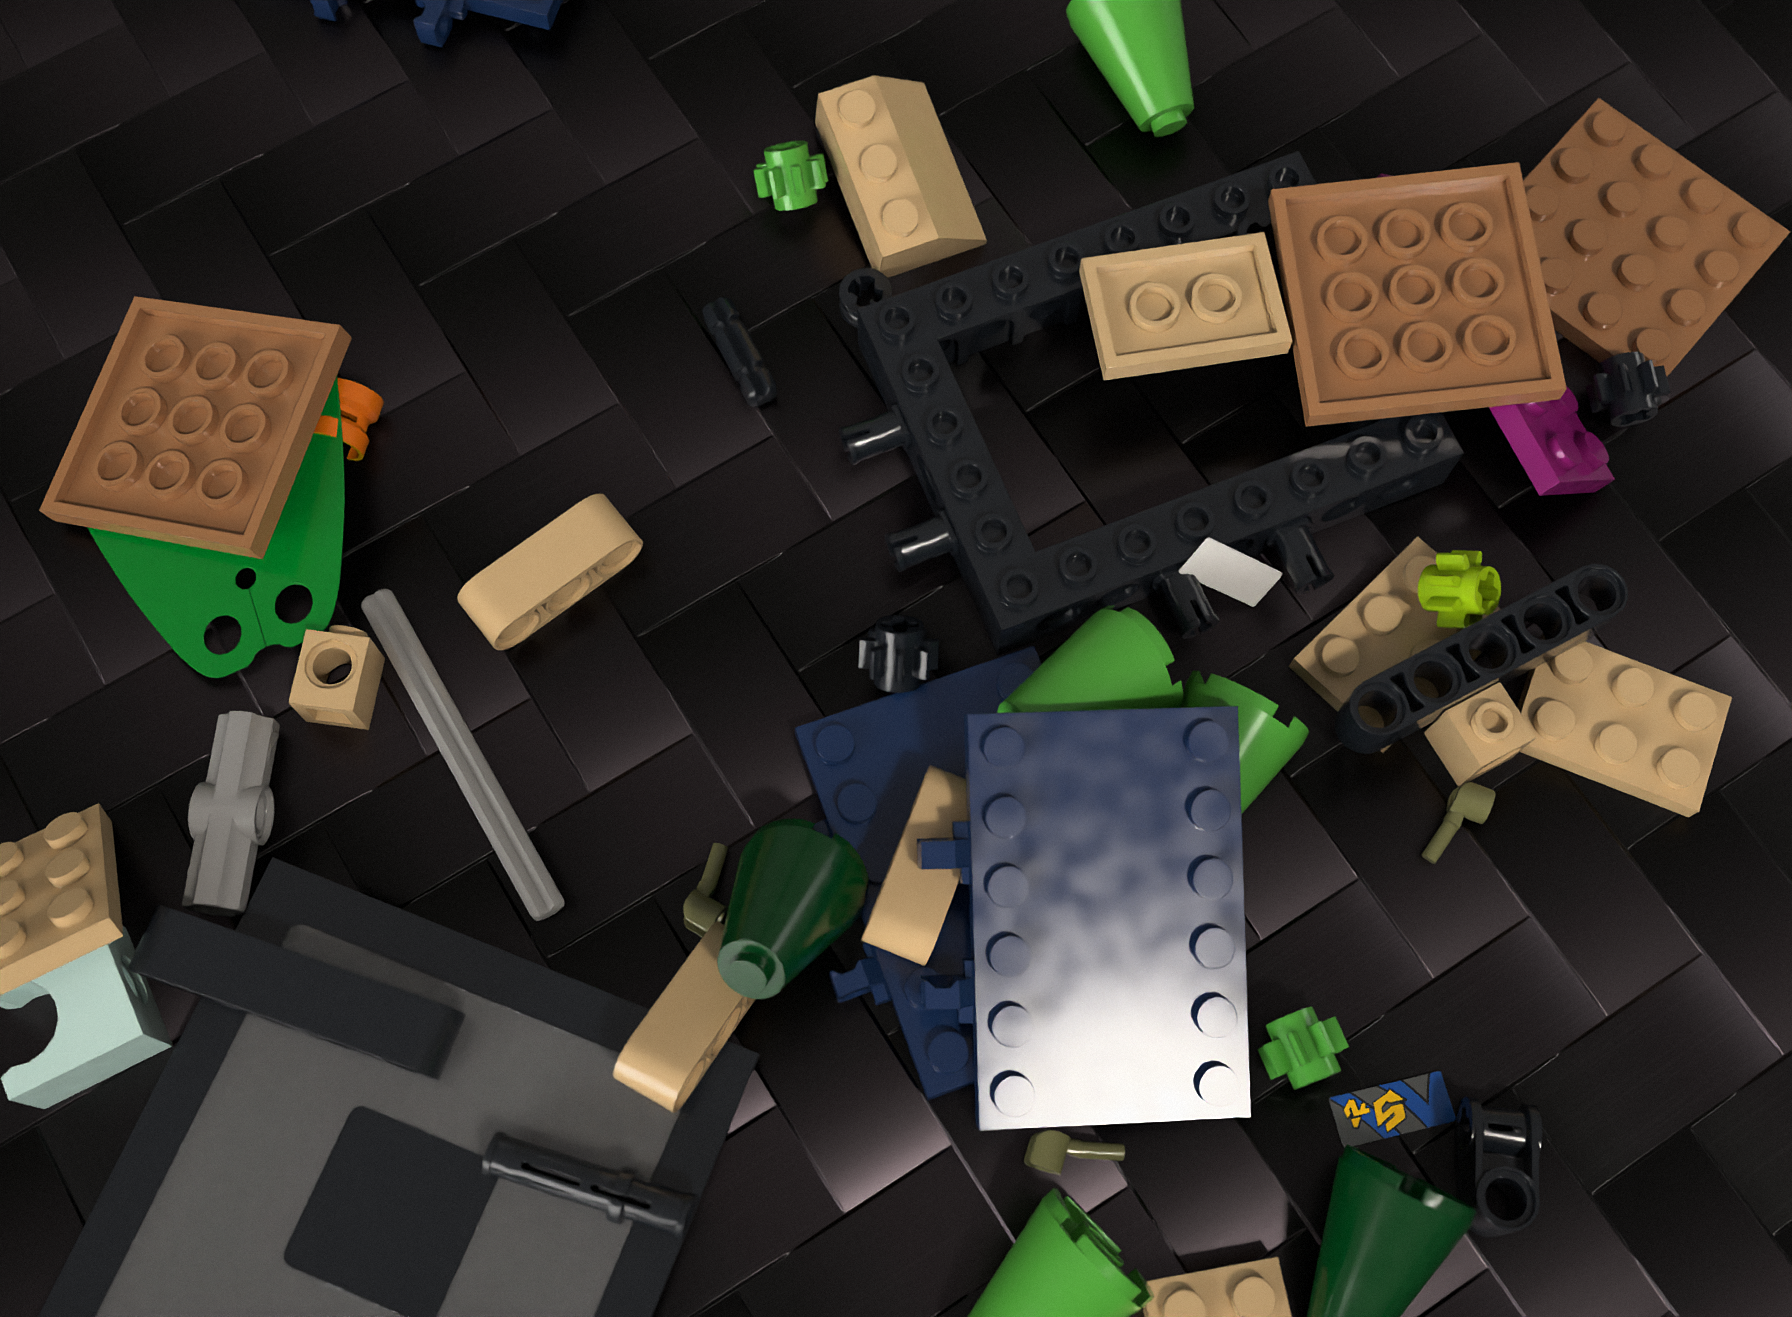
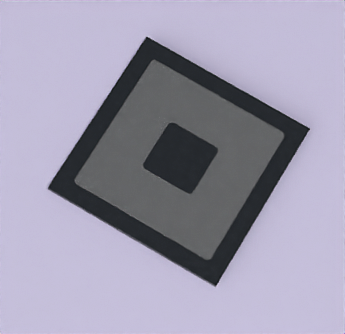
[38,857,760,1317]

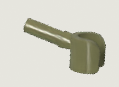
[1421,782,1495,864]
[683,843,728,937]
[1024,1130,1125,1175]

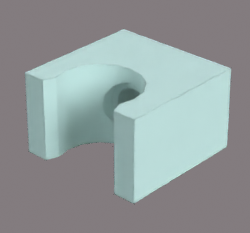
[0,926,173,1109]

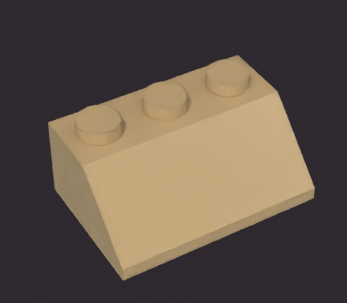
[815,75,987,278]

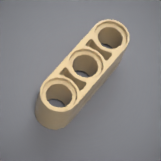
[457,494,643,651]
[861,765,967,966]
[613,921,755,1113]

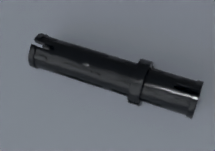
[482,1131,697,1239]

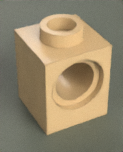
[288,625,385,730]
[1424,682,1536,786]

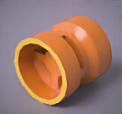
[314,378,384,461]

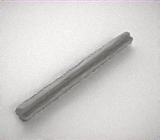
[361,589,564,921]

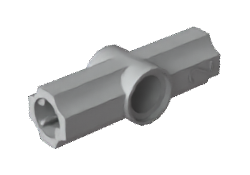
[182,711,280,917]

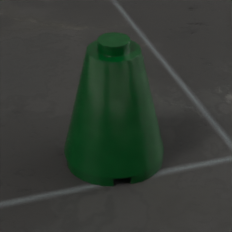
[717,818,869,999]
[1307,1144,1477,1317]

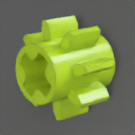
[1418,550,1501,629]

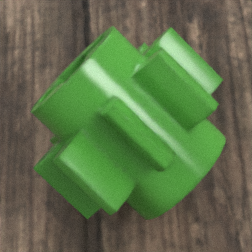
[753,141,828,211]
[1257,1006,1349,1090]

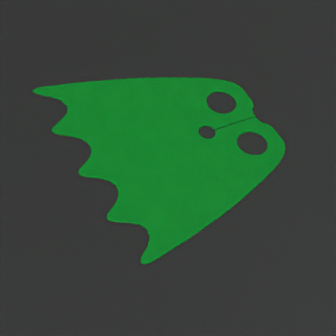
[87,376,345,678]

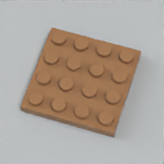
[1523,98,1790,376]
[1268,162,1567,427]
[39,296,352,559]

